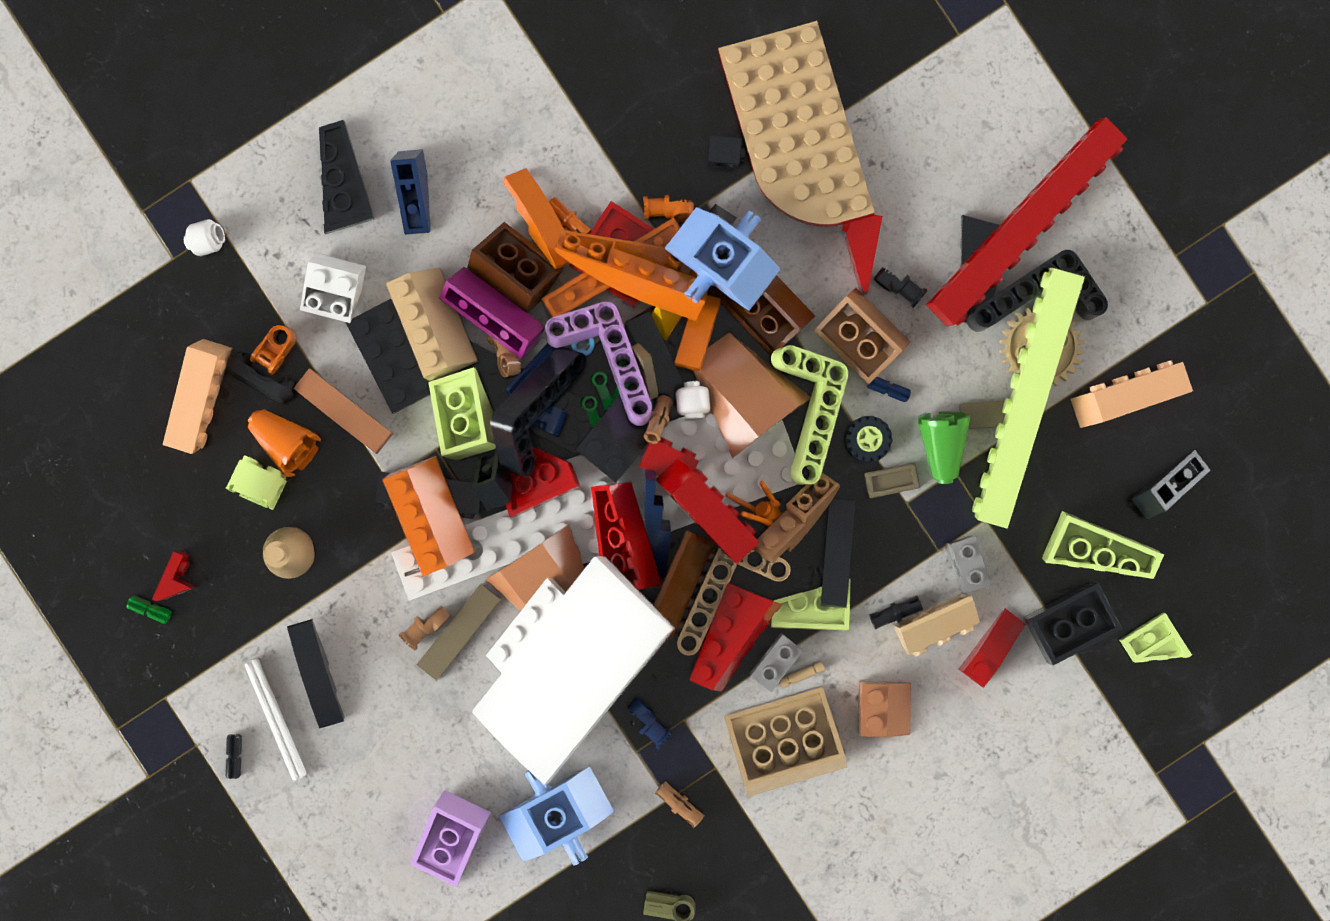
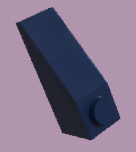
[390,149,431,235]

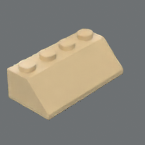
[386,268,478,382]

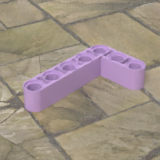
[545,302,652,426]

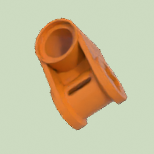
[250,325,296,375]

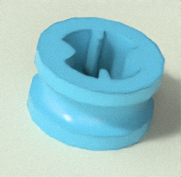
[571,338,595,356]

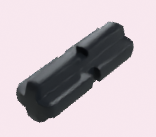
[225,734,242,779]

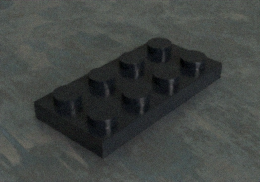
[345,299,431,414]

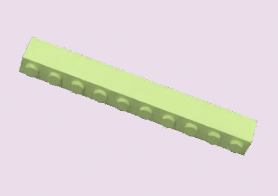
[972,268,1085,529]

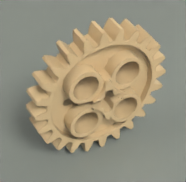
[999,307,1084,386]

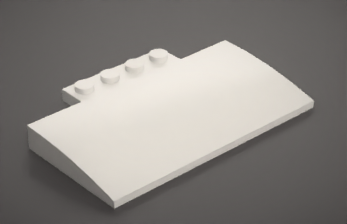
[472,556,674,785]

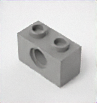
[946,536,992,594]
[749,633,803,692]

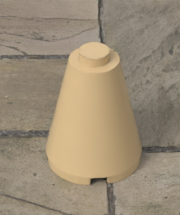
[263,527,315,578]

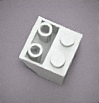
[300,253,366,323]

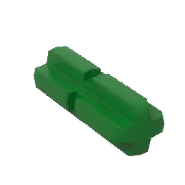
[127,595,172,624]

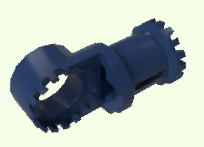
[627,698,673,749]

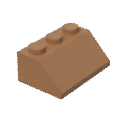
[814,288,911,384]

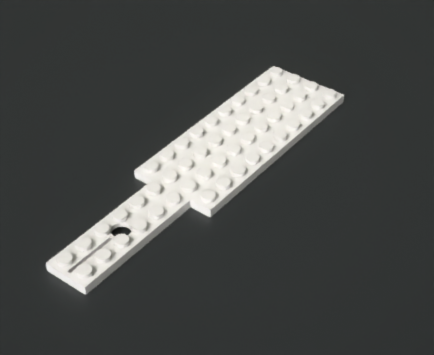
[391,410,803,601]

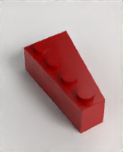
[656,458,759,564]
[591,482,662,590]
[690,583,783,691]

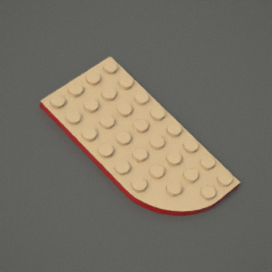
[718,21,875,227]

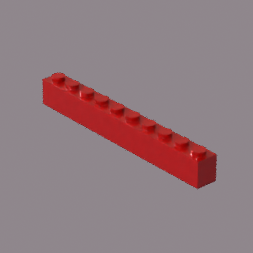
[925,117,1127,326]

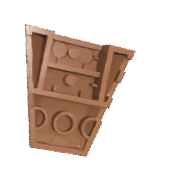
[692,332,811,459]
[485,524,585,612]

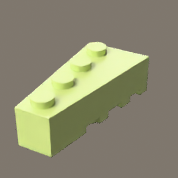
[1042,511,1164,579]

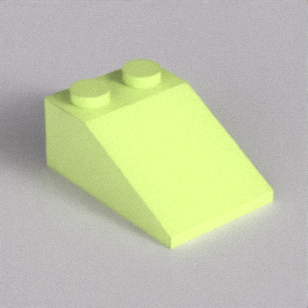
[429,367,496,461]

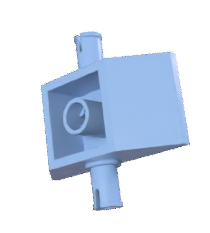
[665,207,780,311]
[499,766,614,865]

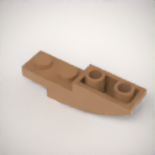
[753,473,840,564]

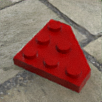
[486,446,581,517]

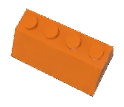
[383,456,475,576]

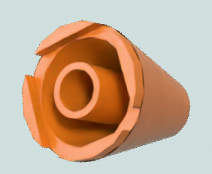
[248,409,321,477]

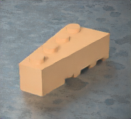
[163,339,232,454]
[1071,360,1193,428]

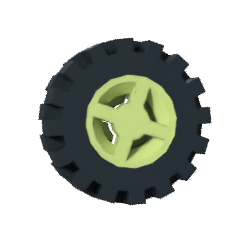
[845,416,893,462]

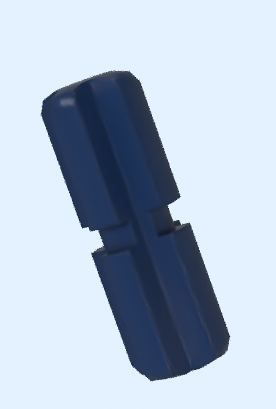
[867,377,911,402]

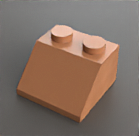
[858,681,911,737]

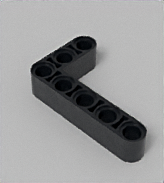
[967,250,1108,332]
[490,347,586,477]

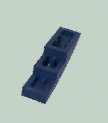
[643,470,671,578]

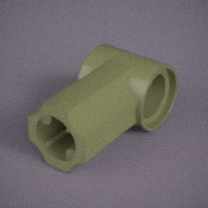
[643,891,696,921]

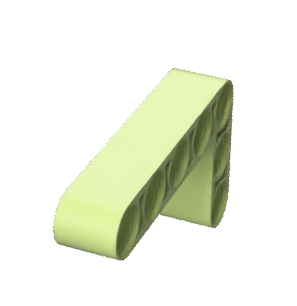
[771,345,848,485]

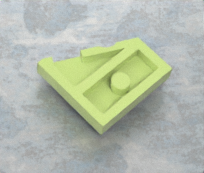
[1120,612,1192,663]

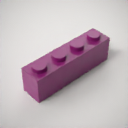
[439,267,545,359]

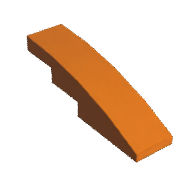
[503,168,571,270]

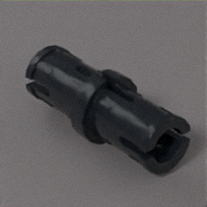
[869,595,923,630]

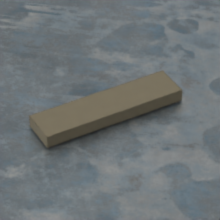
[416,583,501,681]

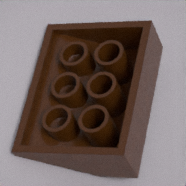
[653,530,717,638]

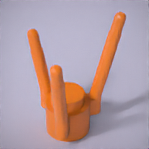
[725,481,782,527]

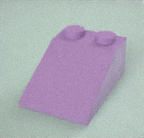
[411,790,491,887]

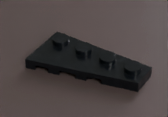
[319,120,375,234]
[960,215,999,324]

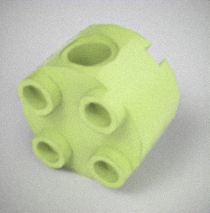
[226,456,287,510]

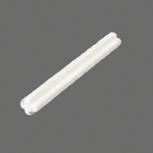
[245,659,307,781]

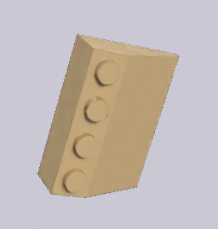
[724,687,847,797]

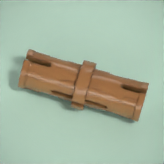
[644,395,673,444]
[655,781,705,828]

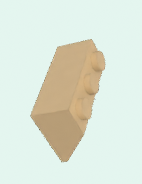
[893,593,980,656]

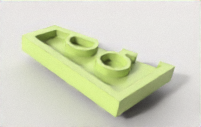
[771,579,850,631]

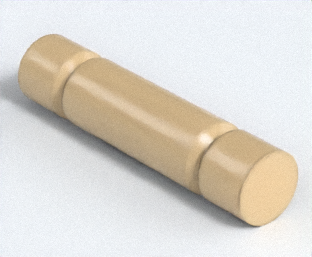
[780,661,825,689]

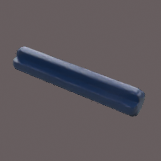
[506,342,556,396]

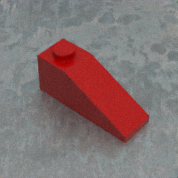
[842,215,883,295]
[958,608,1026,688]

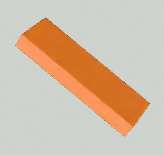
[675,295,721,372]

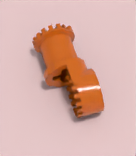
[643,195,694,222]

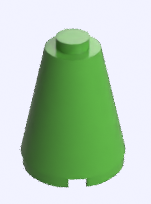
[918,411,970,484]

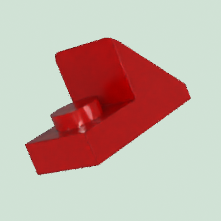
[152,551,197,601]

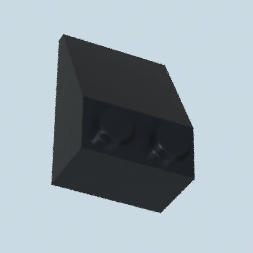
[574,394,649,483]

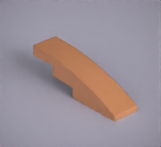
[294,368,393,454]

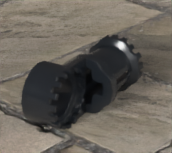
[873,267,928,308]

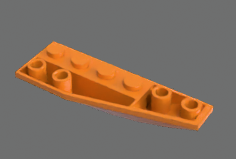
[555,230,708,321]

